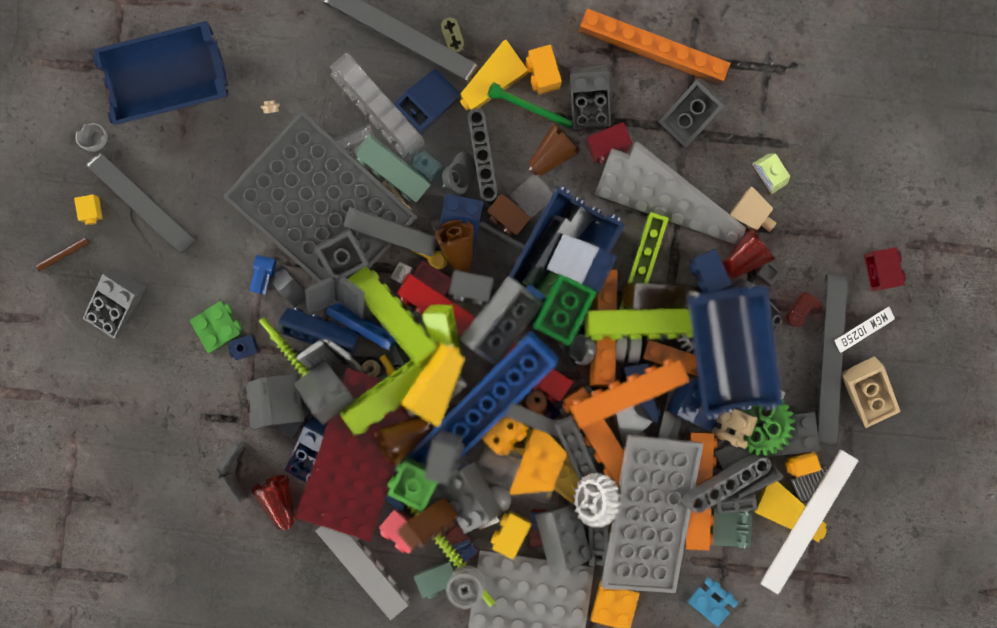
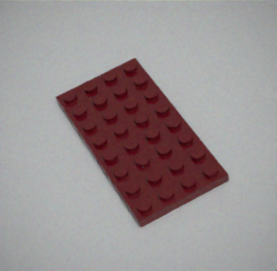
[295,368,413,542]

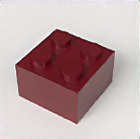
[585,122,633,165]
[863,247,906,292]

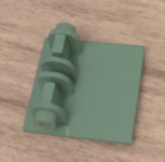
[713,506,753,548]

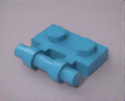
[687,577,738,627]

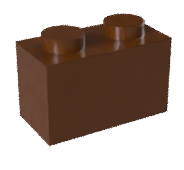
[487,193,531,237]

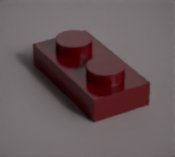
[412,260,452,297]

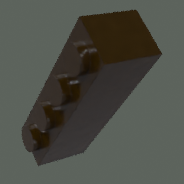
[623,282,700,310]

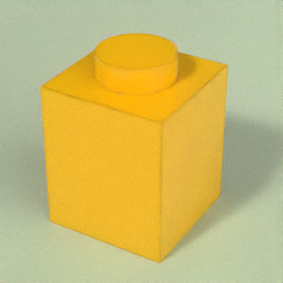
[74,195,103,225]

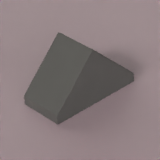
[270,266,306,307]

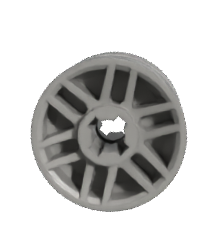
[615,337,642,365]
[447,566,485,608]

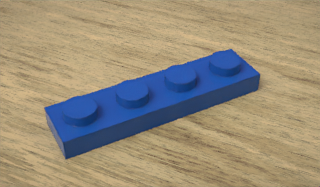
[326,302,398,350]

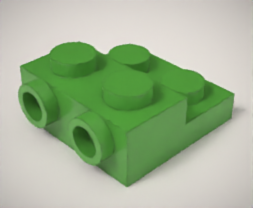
[189,301,243,354]
[387,457,438,512]

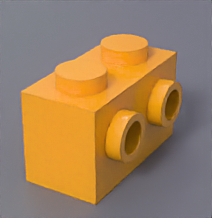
[482,414,530,456]

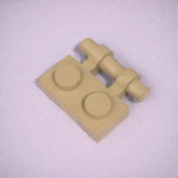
[712,408,757,448]

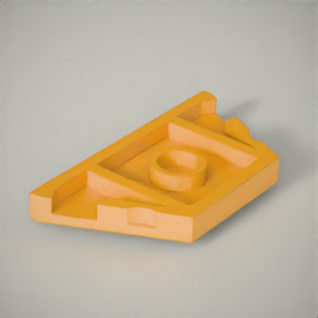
[509,428,567,495]

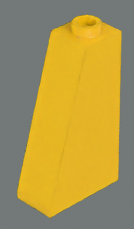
[460,39,528,111]
[402,343,464,427]
[753,481,827,542]

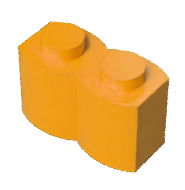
[784,452,821,478]

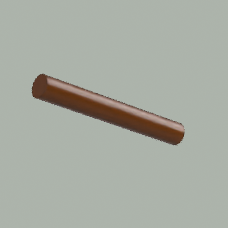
[35,237,90,272]

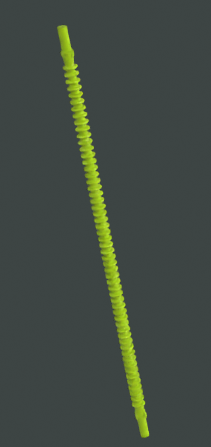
[259,317,495,607]

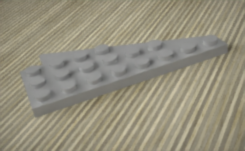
[594,142,746,245]

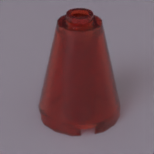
[722,229,775,280]
[251,475,295,531]

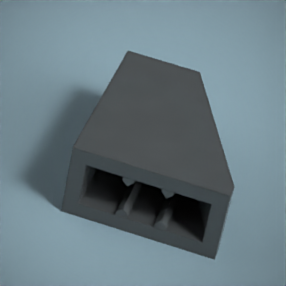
[609,403,652,447]

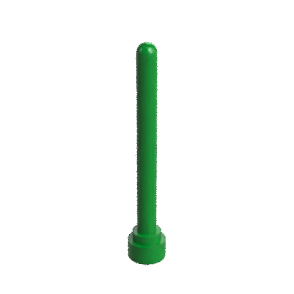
[487,82,573,128]

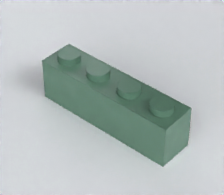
[355,133,431,202]

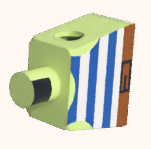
[751,154,790,195]

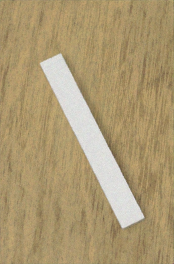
[761,450,859,594]

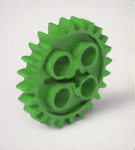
[734,399,795,456]

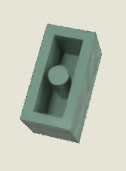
[414,560,455,599]

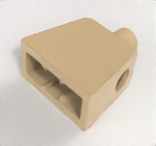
[730,187,776,232]

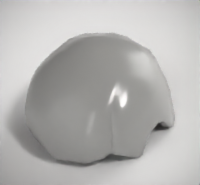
[76,123,108,152]
[490,485,512,515]

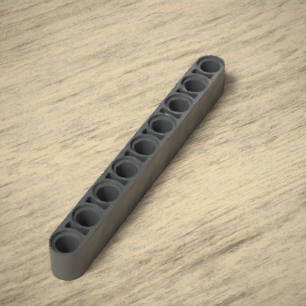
[323,0,479,84]
[815,274,847,445]

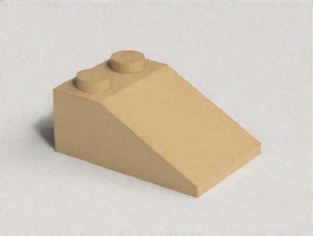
[841,356,901,428]

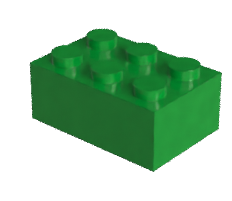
[532,274,596,345]

